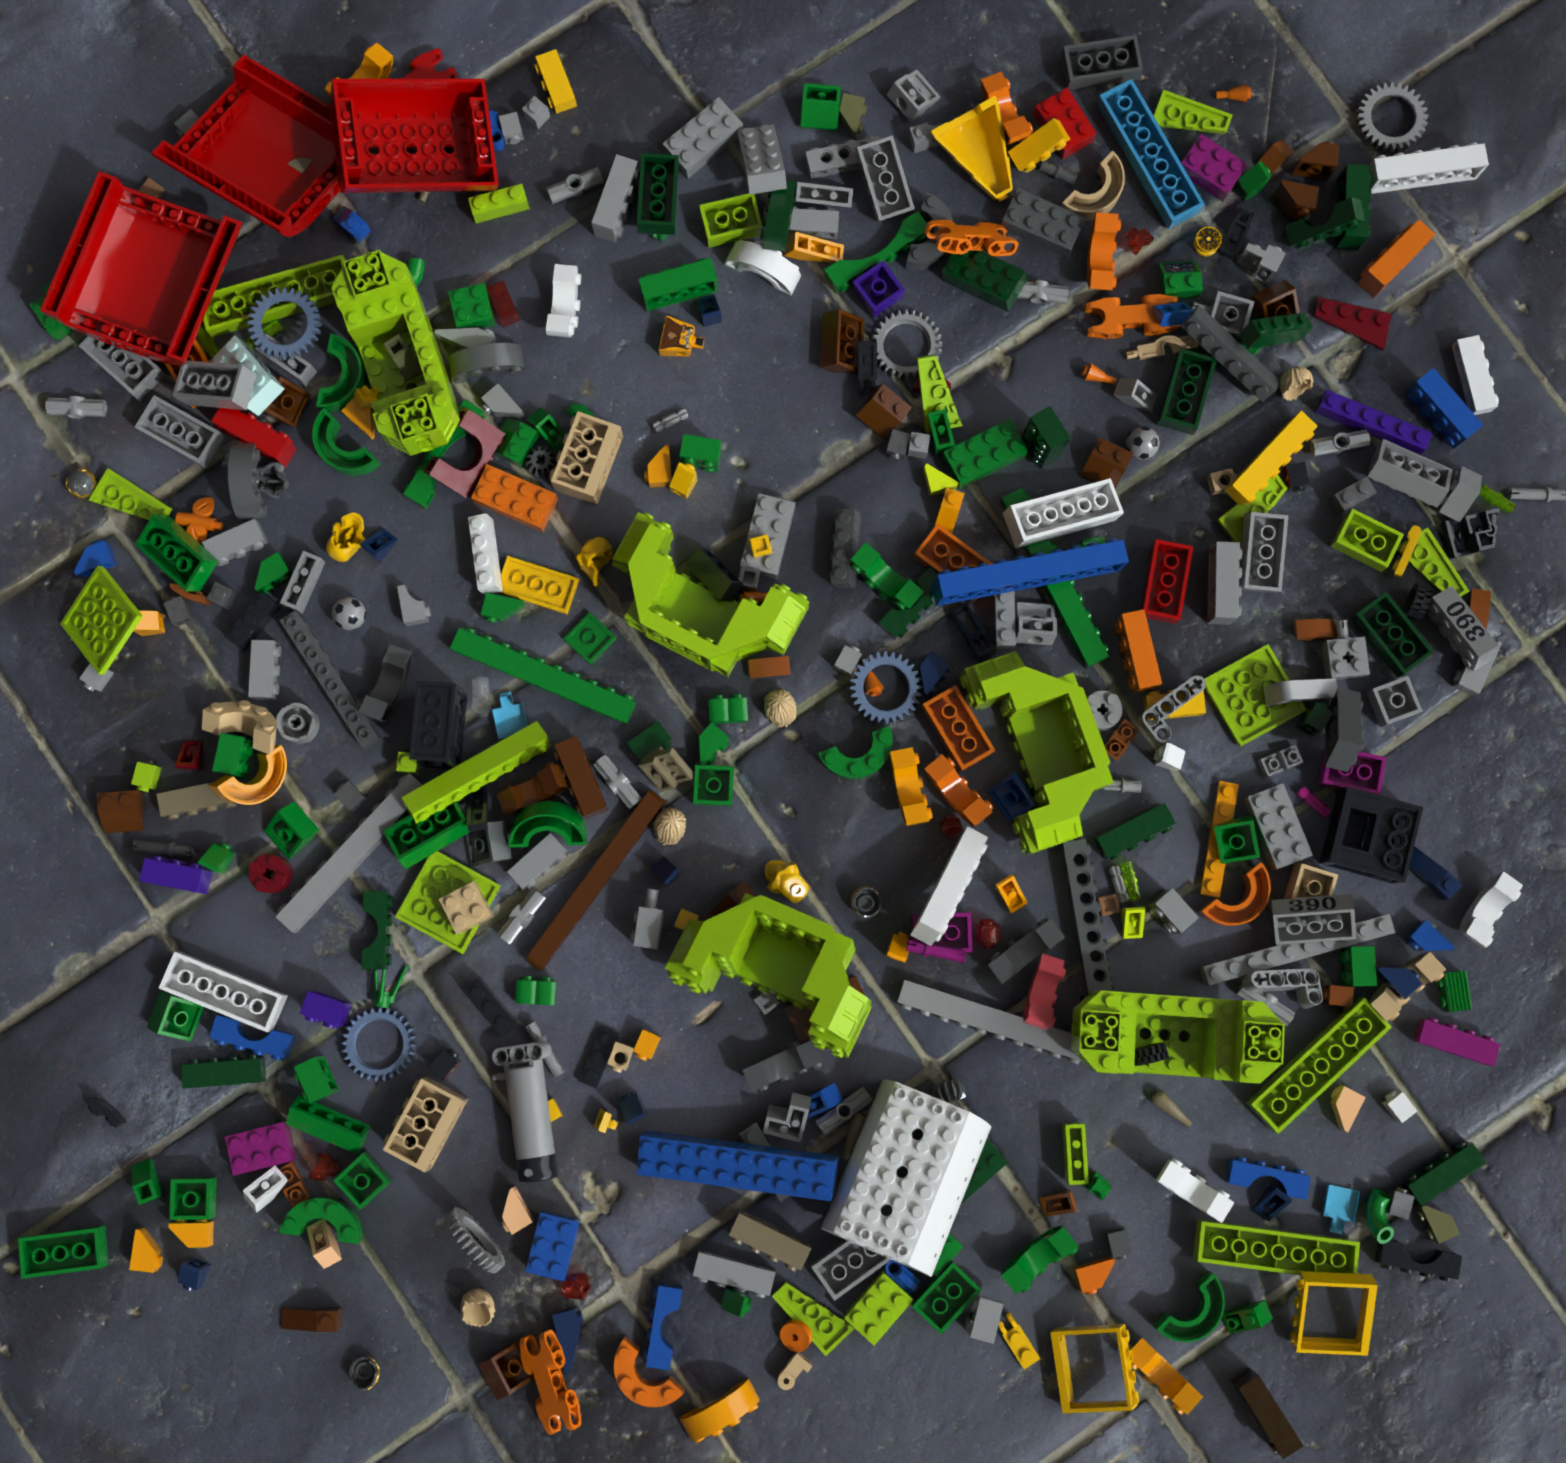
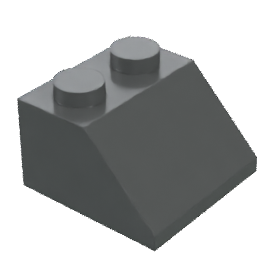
[464,821,512,868]

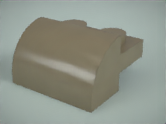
[638,746,695,792]

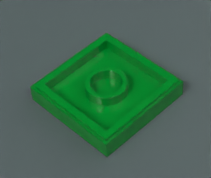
[563,611,617,665]

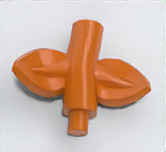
[175,497,223,546]

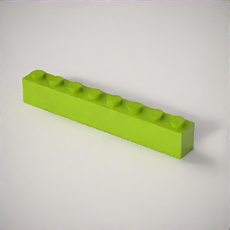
[401,721,551,824]

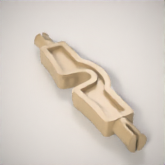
[1125,335,1199,360]

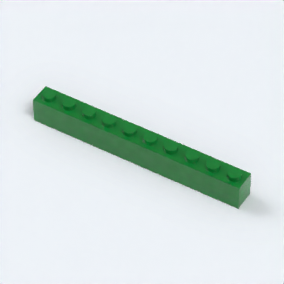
[1000,488,1109,669]
[450,627,636,725]

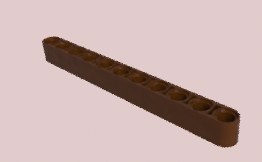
[525,790,666,972]

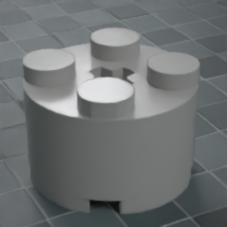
[1087,691,1122,732]
[276,703,320,744]

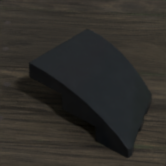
[1441,508,1500,559]

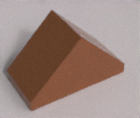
[1256,139,1295,175]
[1039,1189,1077,1217]

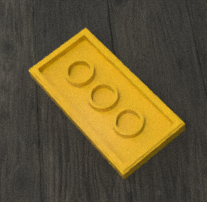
[498,555,580,615]

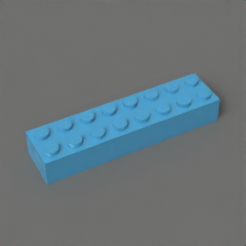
[1096,79,1205,230]

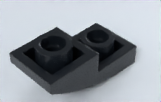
[86,1097,127,1128]

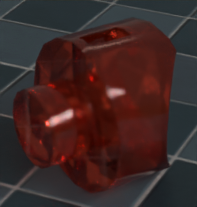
[1126,227,1154,256]
[309,1152,338,1182]
[560,1272,591,1301]

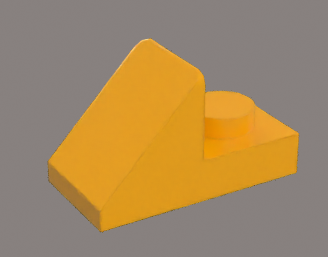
[995,874,1027,914]

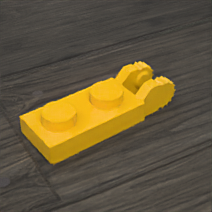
[1392,525,1422,579]
[998,1311,1041,1370]

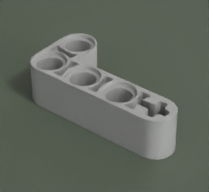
[1139,675,1206,744]
[1263,679,1338,706]
[1242,968,1323,1009]

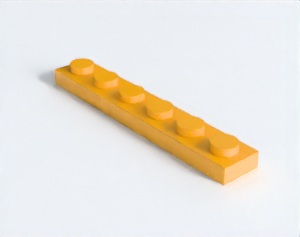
[1199,781,1239,898]

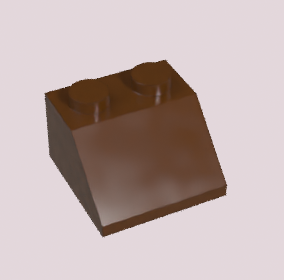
[1291,141,1340,180]
[1273,180,1320,221]
[1251,280,1300,319]
[262,376,311,428]
[855,384,912,439]
[1080,437,1133,489]
[97,790,144,833]
[478,1340,534,1400]

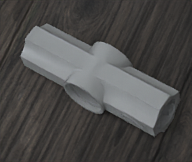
[546,167,604,204]
[1017,280,1069,304]
[45,396,107,419]
[1309,430,1370,457]
[593,755,642,809]
[497,888,547,945]
[1236,984,1295,1027]
[815,1086,873,1135]

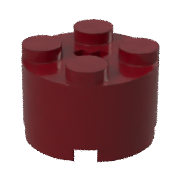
[249,854,293,894]

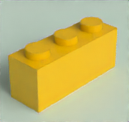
[534,49,577,114]
[1008,118,1070,172]
[1143,688,1206,721]

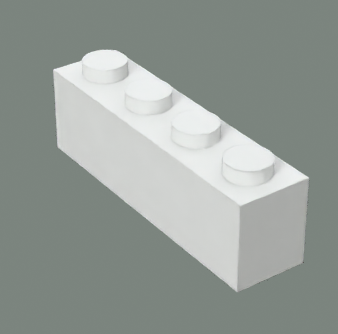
[1451,335,1499,415]
[468,513,503,595]

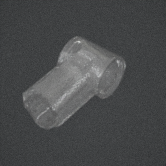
[472,677,492,717]

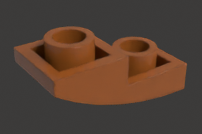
[169,583,211,607]
[1469,588,1491,629]
[1293,619,1336,641]
[748,656,791,679]
[1104,718,1140,761]
[278,1161,310,1207]

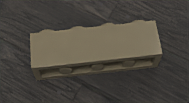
[157,779,238,820]

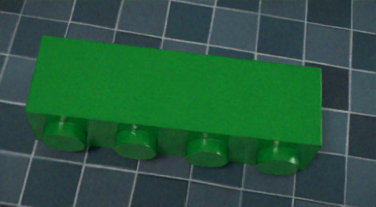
[286,1095,370,1154]

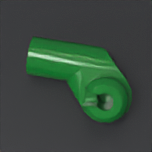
[566,403,595,417]

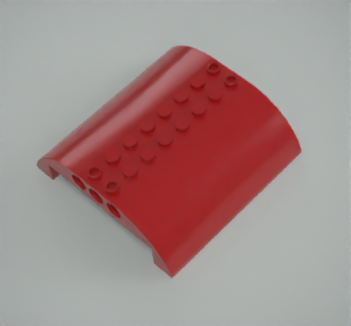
[152,54,340,237]
[40,171,243,366]

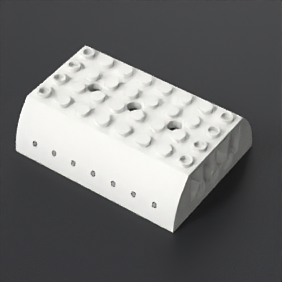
[821,1080,991,1277]

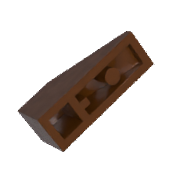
[700,881,756,921]
[281,1307,342,1332]

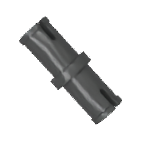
[1039,161,1078,185]

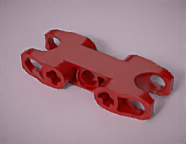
[386,48,458,79]

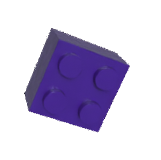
[852,261,905,318]
[300,991,353,1029]

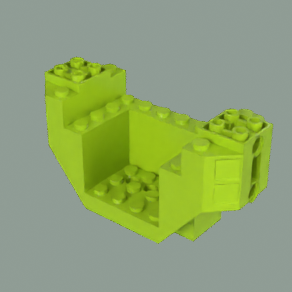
[332,250,460,456]
[612,512,809,677]
[960,651,1114,856]
[665,893,872,1058]
[1071,990,1285,1084]

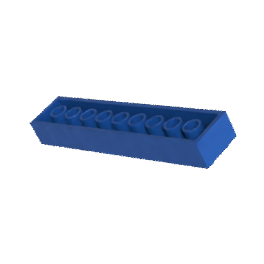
[931,538,1129,606]
[637,1130,839,1201]

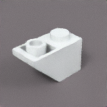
[1153,743,1185,771]

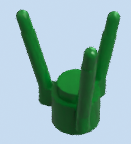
[373,965,408,1008]

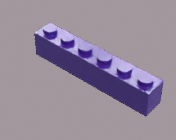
[1314,390,1433,455]

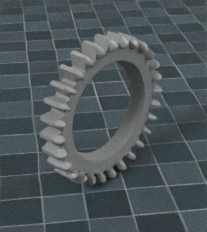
[1356,82,1428,153]
[871,309,942,380]
[446,1207,506,1273]

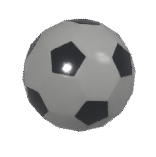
[1126,426,1160,460]
[332,597,366,631]

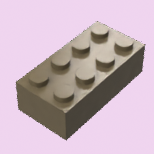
[729,1209,811,1271]

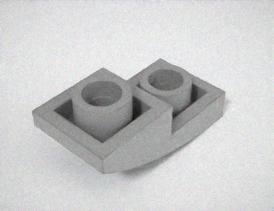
[1257,745,1303,778]

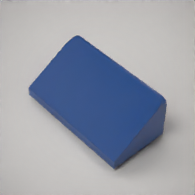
[1153,302,1193,327]

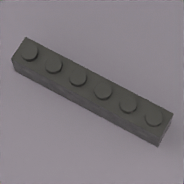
[1181,305,1280,402]

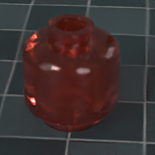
[975,919,1001,948]

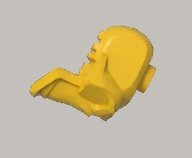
[326,513,366,562]
[576,537,613,587]
[764,860,809,903]

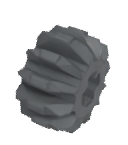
[525,446,557,478]
[931,1079,965,1103]

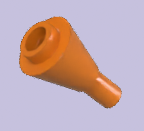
[1216,84,1251,103]
[1081,362,1117,385]
[739,590,768,603]
[861,663,884,697]

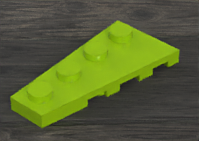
[1154,90,1233,134]
[916,354,962,433]
[89,468,173,520]
[1217,475,1287,548]
[1396,528,1469,596]
[772,1282,855,1356]

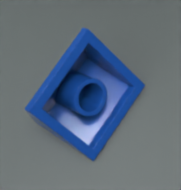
[988,772,1037,823]

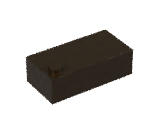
[1230,1368,1303,1459]

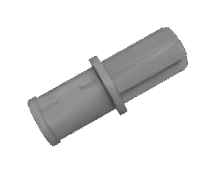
[1102,778,1142,793]

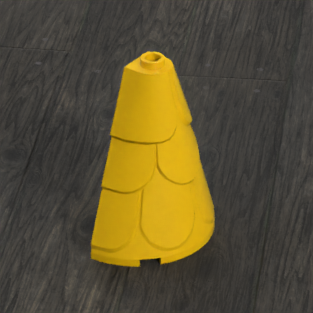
[930,96,1013,202]

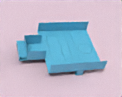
[492,692,528,739]
[1322,1184,1360,1234]

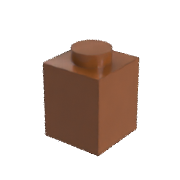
[1322,985,1354,1007]

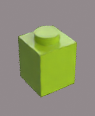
[396,752,420,775]
[131,762,161,792]

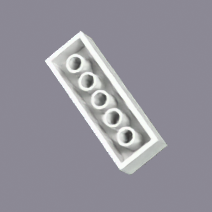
[1369,143,1489,194]
[1003,478,1124,548]
[910,826,988,946]
[159,952,288,1032]

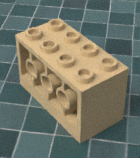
[549,411,623,505]
[383,1077,469,1172]

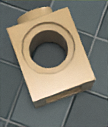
[1207,468,1237,496]
[607,1041,634,1073]

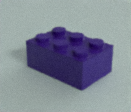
[139,856,213,894]

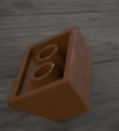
[820,309,864,374]

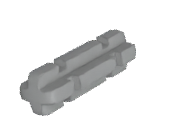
[652,408,688,432]
[1108,865,1129,903]

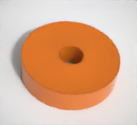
[780,1319,812,1352]

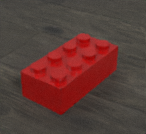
[211,408,297,468]
[1140,539,1193,624]

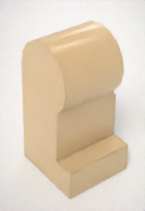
[778,1352,813,1390]

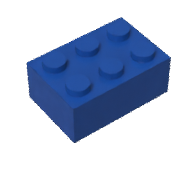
[525,1210,581,1281]

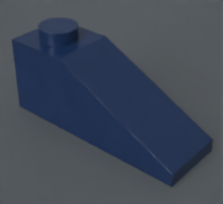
[1409,846,1463,900]
[552,1306,584,1375]

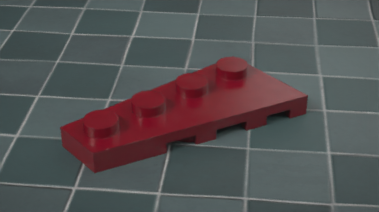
[1313,297,1392,351]

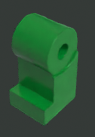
[1084,1171,1112,1200]

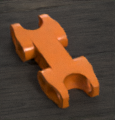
[924,220,1019,256]
[1084,294,1180,339]
[519,1329,581,1435]

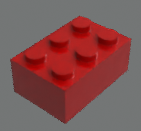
[1033,87,1097,160]

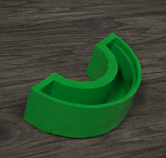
[316,334,366,413]
[312,408,381,476]
[850,542,924,611]
[818,726,893,780]
[508,801,588,848]
[279,1196,363,1244]
[1001,1225,1079,1294]
[1152,1270,1225,1342]

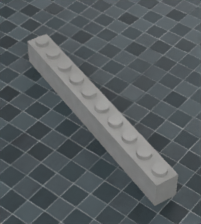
[276,773,423,933]
[1199,914,1395,986]
[897,980,1081,1064]

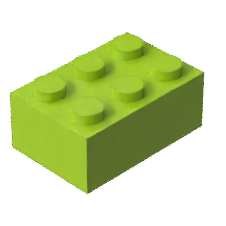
[699,193,763,248]
[1330,508,1404,572]
[843,1269,914,1345]

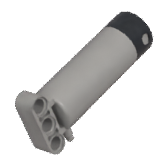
[492,1041,558,1183]

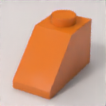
[1073,1256,1115,1295]

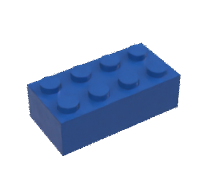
[1405,368,1483,449]

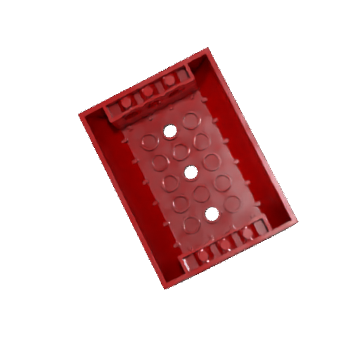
[331,79,499,194]

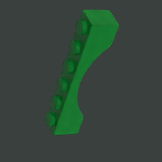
[824,211,928,294]
[403,399,486,510]

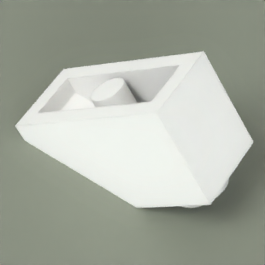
[243,1166,288,1213]

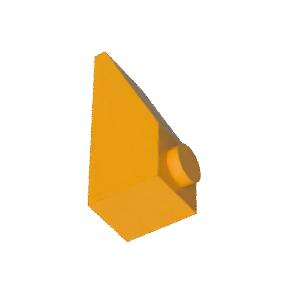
[783,232,844,263]

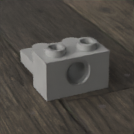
[887,69,940,122]
[1237,243,1286,285]
[1015,602,1057,645]

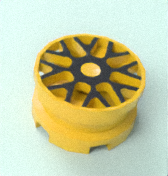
[1193,226,1222,257]

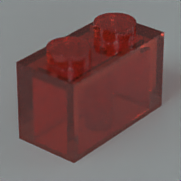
[486,280,520,328]

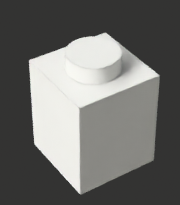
[1382,1091,1417,1123]

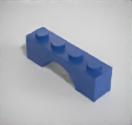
[209,1015,296,1061]
[1225,1156,1311,1200]
[643,1283,683,1371]

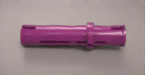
[906,939,966,964]

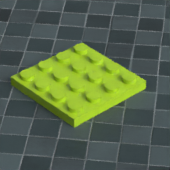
[60,566,143,675]
[1205,644,1307,747]
[395,851,501,954]

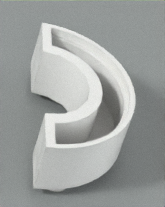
[724,240,801,296]
[546,264,581,337]
[1460,871,1523,948]
[1156,1157,1234,1223]

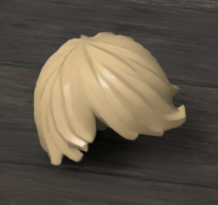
[1280,366,1313,401]
[764,689,796,727]
[653,807,686,845]
[460,1288,495,1327]

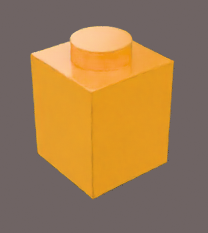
[633,1029,661,1061]

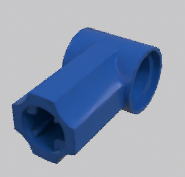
[489,110,505,152]
[883,1260,921,1295]

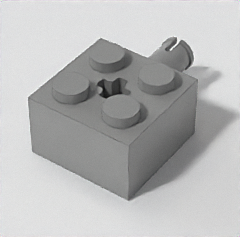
[1191,291,1254,342]
[1321,620,1370,680]
[631,889,664,950]

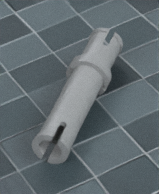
[1508,487,1566,502]
[525,1021,565,1078]

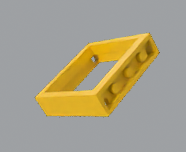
[1290,1271,1378,1356]
[1050,1324,1139,1414]

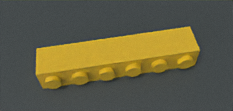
[1224,410,1317,506]

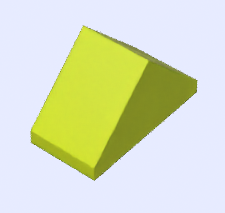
[923,463,959,496]
[1121,907,1145,939]

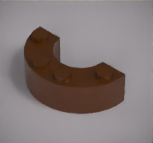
[497,762,568,816]

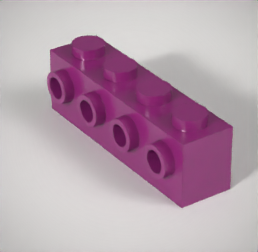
[1413,1017,1501,1067]

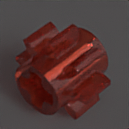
[940,814,962,839]

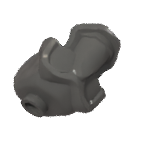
[256,462,289,498]

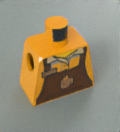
[659,316,704,357]

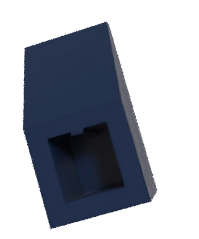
[919,651,950,697]

